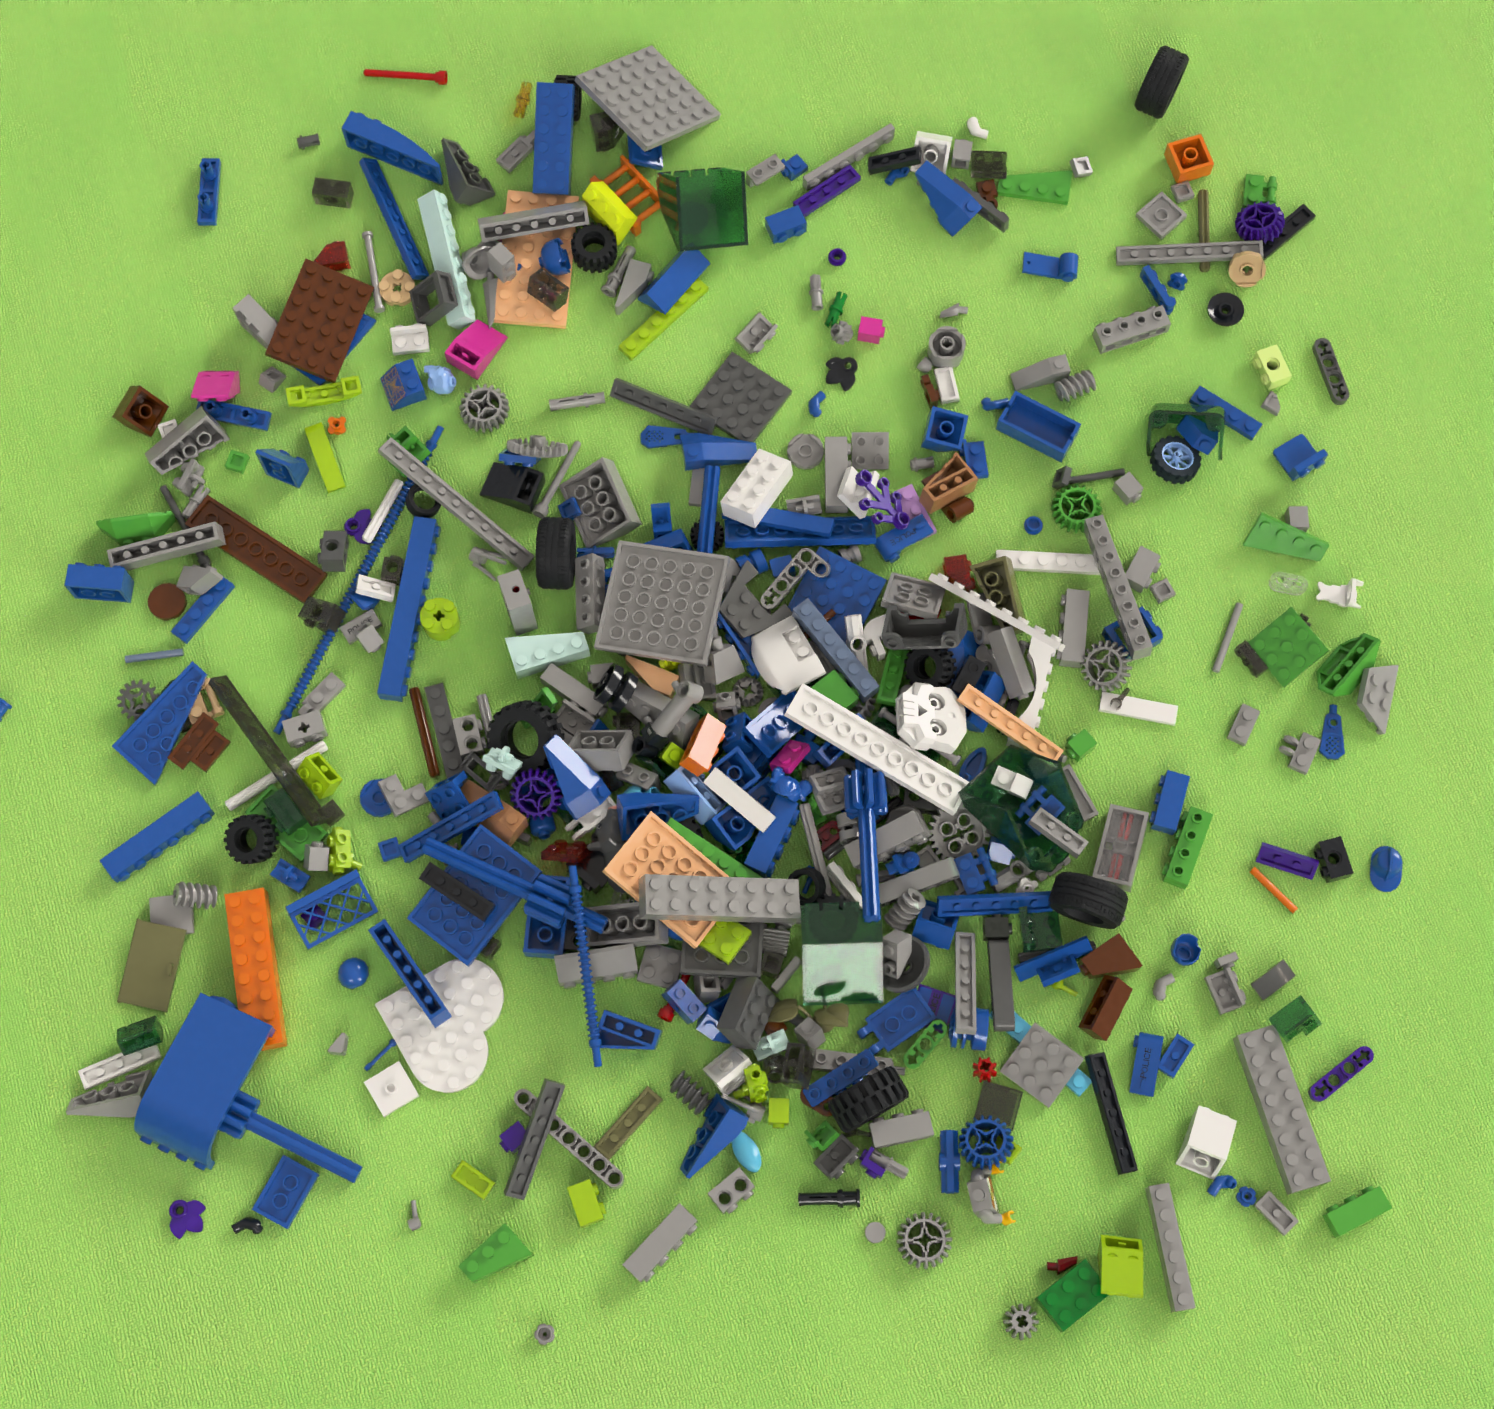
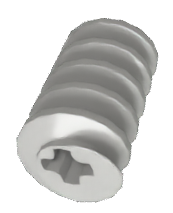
[1054,370,1096,402]
[173,881,218,909]
[884,888,926,931]

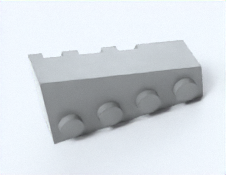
[625,681,700,751]

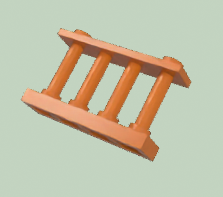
[590,155,669,236]

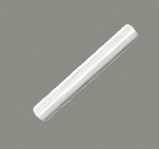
[362,479,404,543]

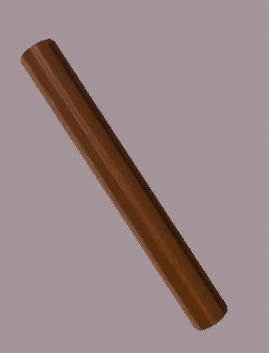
[409,687,440,778]

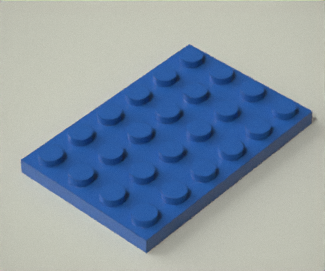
[407,824,543,967]

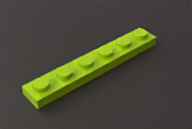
[618,278,709,361]

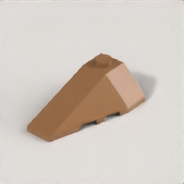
[460,779,529,847]

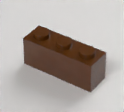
[1078,975,1133,1041]

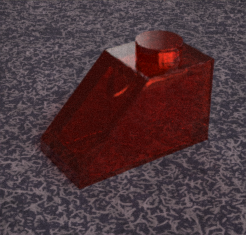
[313,241,351,271]

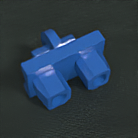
[885,851,920,875]
[270,858,311,893]

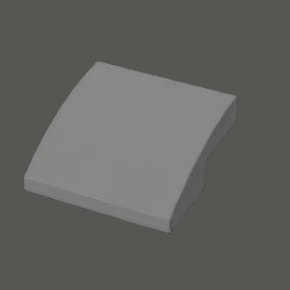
[809,766,848,816]
[149,895,194,935]

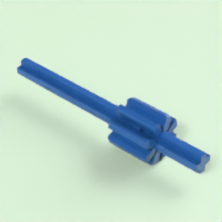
[697,465,720,554]
[843,758,888,923]
[421,837,608,934]
[219,1090,363,1183]

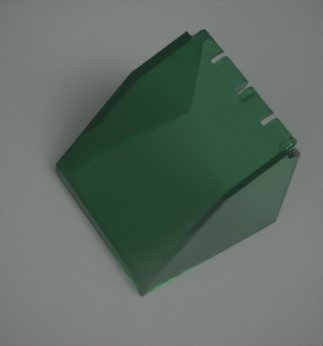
[656,167,748,252]
[800,902,883,1006]

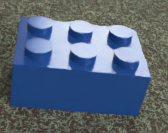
[64,562,134,603]

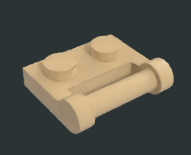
[188,678,225,726]

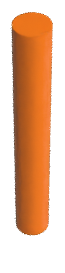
[1250,867,1298,914]

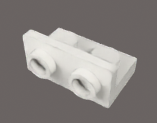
[390,323,430,356]

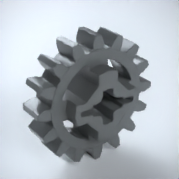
[117,679,160,721]

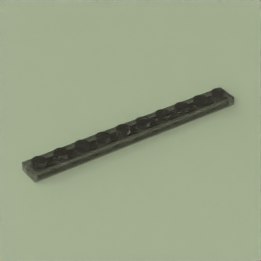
[208,675,329,827]

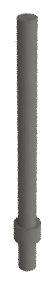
[160,485,211,568]

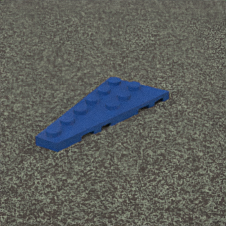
[112,661,208,785]

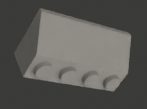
[554,943,639,989]

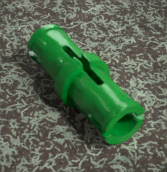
[825,291,848,328]

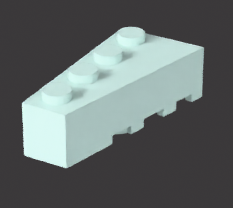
[505,632,590,679]

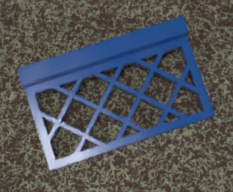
[285,870,378,950]

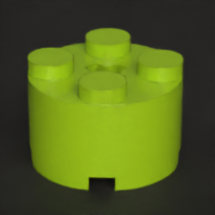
[420,598,461,641]

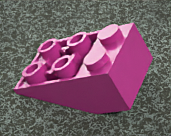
[444,319,508,380]
[191,371,240,401]

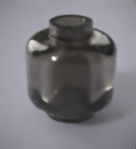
[763,1054,789,1084]

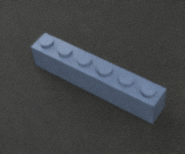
[792,598,880,703]

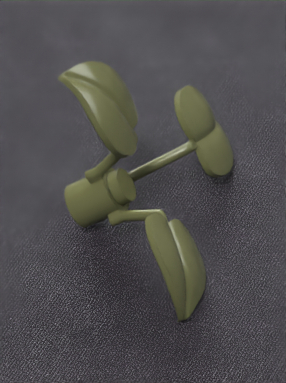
[768,964,849,1033]

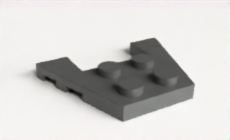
[719,560,792,639]

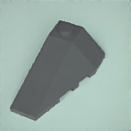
[441,138,495,206]

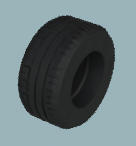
[1134,46,1189,119]
[536,517,576,590]
[1049,872,1129,929]

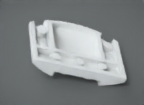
[751,615,826,695]

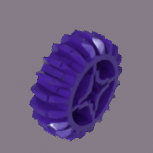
[1235,201,1285,244]
[510,768,563,820]

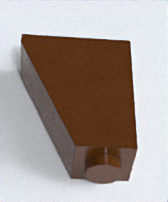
[1078,933,1143,979]

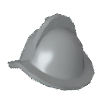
[461,246,492,280]

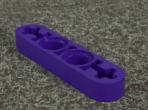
[1308,1046,1374,1102]

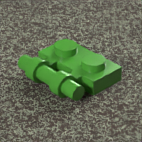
[1242,174,1277,208]

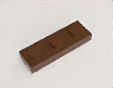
[167,712,219,770]

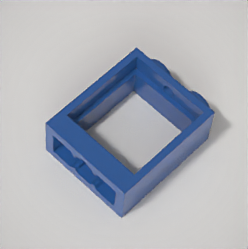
[1102,606,1163,659]

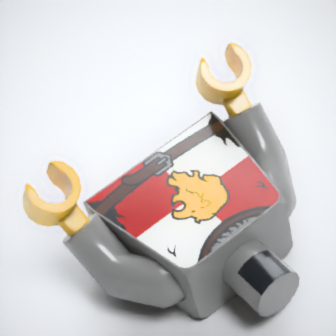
[967,1161,1016,1226]

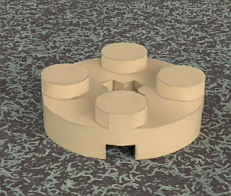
[1228,251,1266,287]
[379,269,415,306]

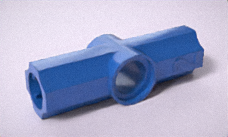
[939,1130,960,1194]

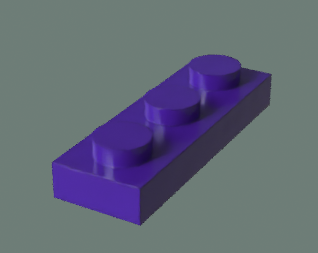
[1255,842,1319,880]

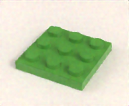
[1247,607,1330,688]

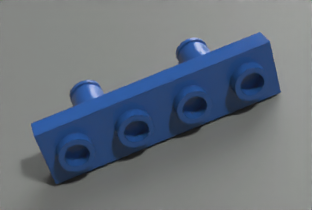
[197,158,221,226]
[196,400,272,431]

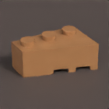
[919,452,979,514]

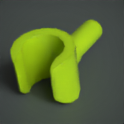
[1051,979,1078,997]

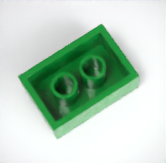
[1034,1259,1109,1333]

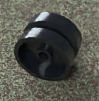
[593,663,639,713]

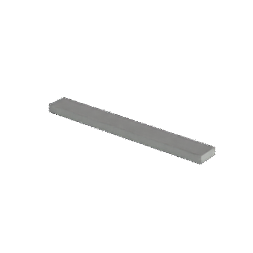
[1116,240,1264,266]

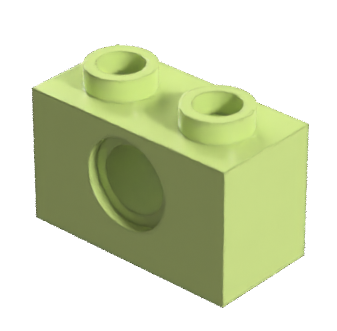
[1253,344,1292,390]

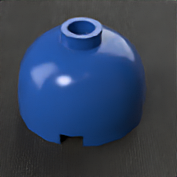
[538,238,571,276]

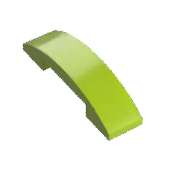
[285,375,362,407]
[304,422,346,493]

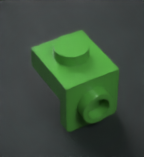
[804,1120,840,1152]

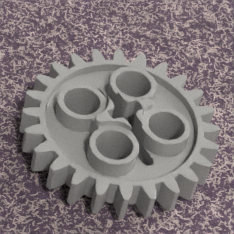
[927,802,990,860]

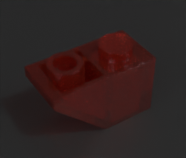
[942,554,976,593]

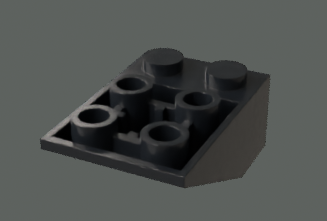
[480,462,546,514]

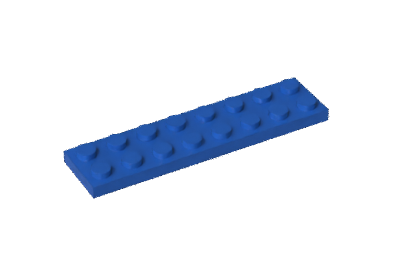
[724,516,876,549]

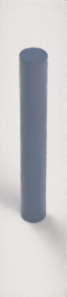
[125,648,184,663]

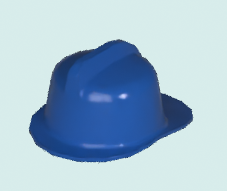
[1370,846,1403,892]

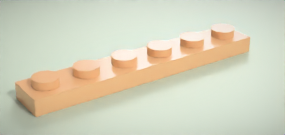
[956,683,1064,767]

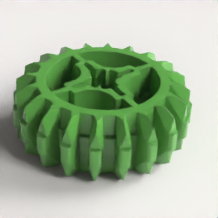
[1051,483,1102,534]

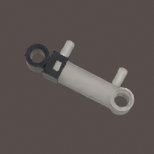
[632,680,704,759]

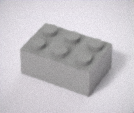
[568,730,634,772]

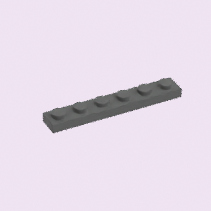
[610,378,718,435]
[424,683,468,789]
[504,1079,565,1200]

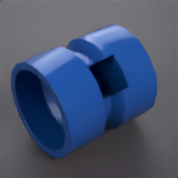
[735,548,769,574]

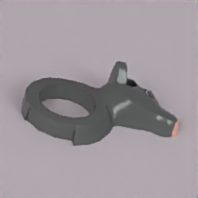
[587,805,627,893]

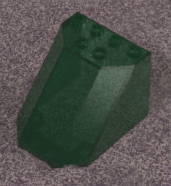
[958,745,1084,872]

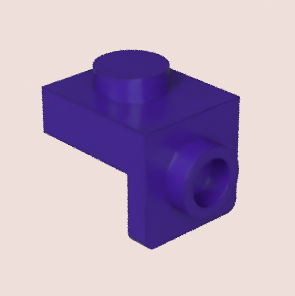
[859,1146,885,1179]

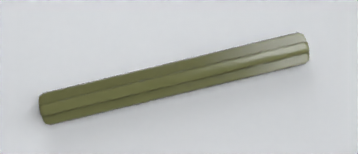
[1198,189,1210,272]

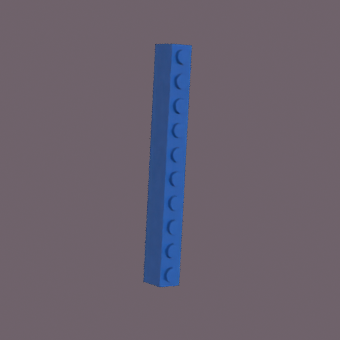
[377,516,441,702]

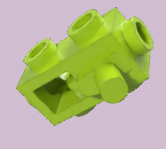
[326,827,363,875]
[732,1064,769,1103]

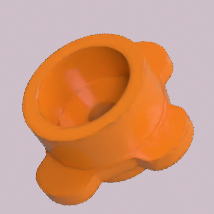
[328,416,346,435]

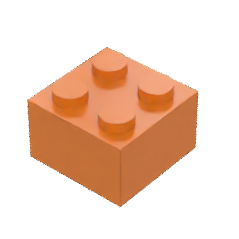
[1164,134,1214,184]

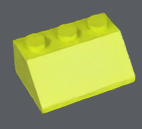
[582,181,638,245]

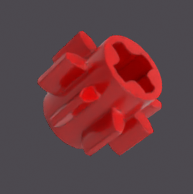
[972,1057,997,1083]

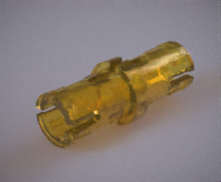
[513,81,532,118]

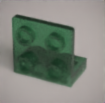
[1019,906,1063,953]

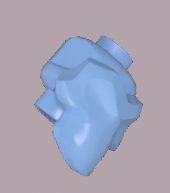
[424,365,456,395]

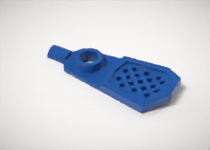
[641,425,692,449]
[1319,704,1345,760]

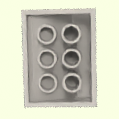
[559,457,642,548]

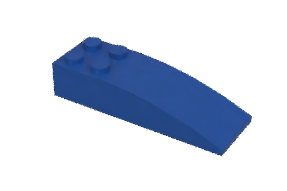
[341,111,444,185]

